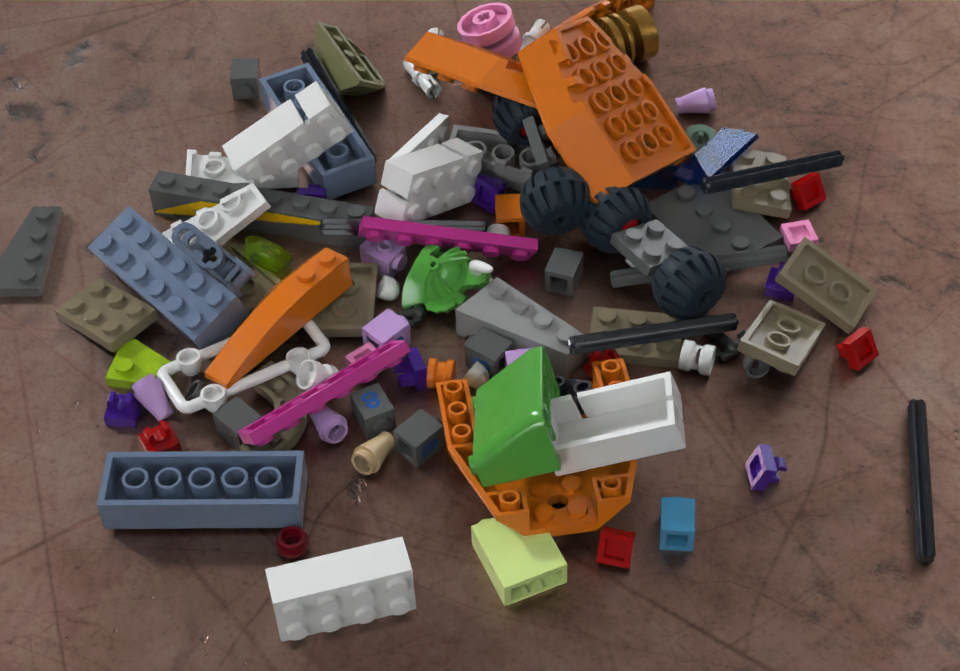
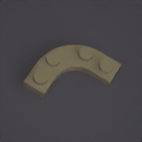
[239,360,308,451]

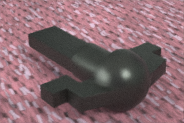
[394,305,426,329]
[708,330,746,361]

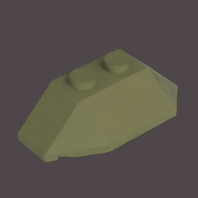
[314,22,387,96]

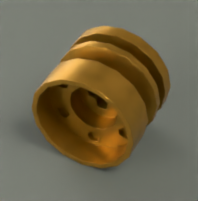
[595,5,659,64]

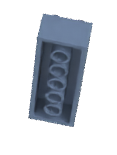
[259,62,377,199]
[87,206,251,349]
[97,451,308,529]

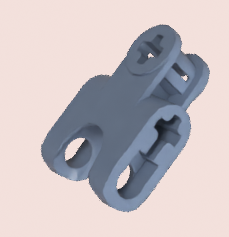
[171,222,258,298]

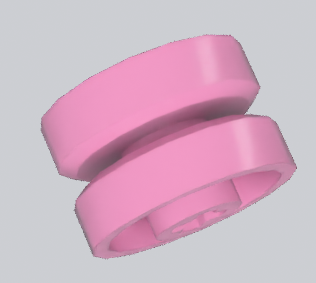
[457,2,522,58]

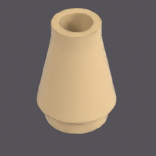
[351,431,395,475]

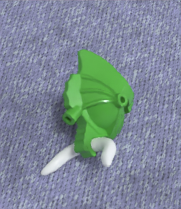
[402,244,493,314]

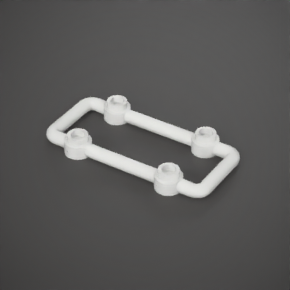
[157,319,330,414]

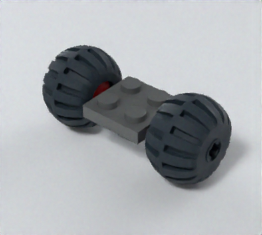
[492,95,591,235]
[580,185,727,320]

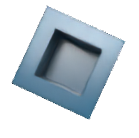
[659,496,695,551]

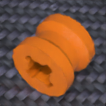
[427,358,456,389]

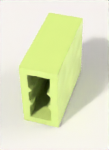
[471,518,567,606]

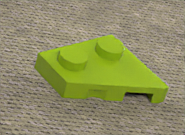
[105,338,174,393]

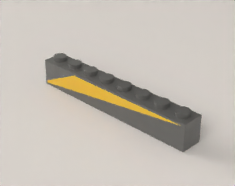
[148,171,375,250]

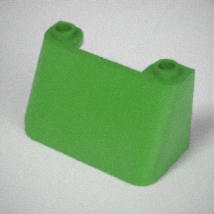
[468,346,561,487]

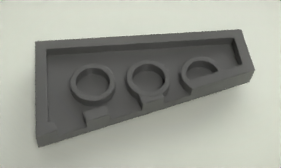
[0,206,63,297]

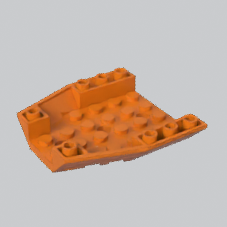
[517,15,697,204]
[404,31,537,109]
[436,358,638,537]

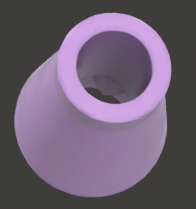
[675,87,716,114]
[131,373,174,422]
[308,407,348,444]

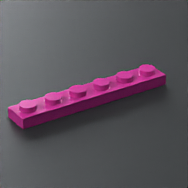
[358,216,538,261]
[238,340,411,447]

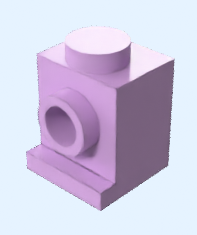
[359,240,408,278]

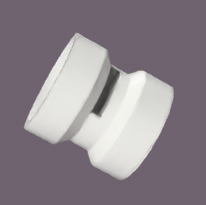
[678,339,716,376]
[296,359,339,391]

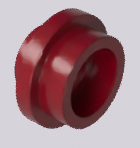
[276,526,310,558]

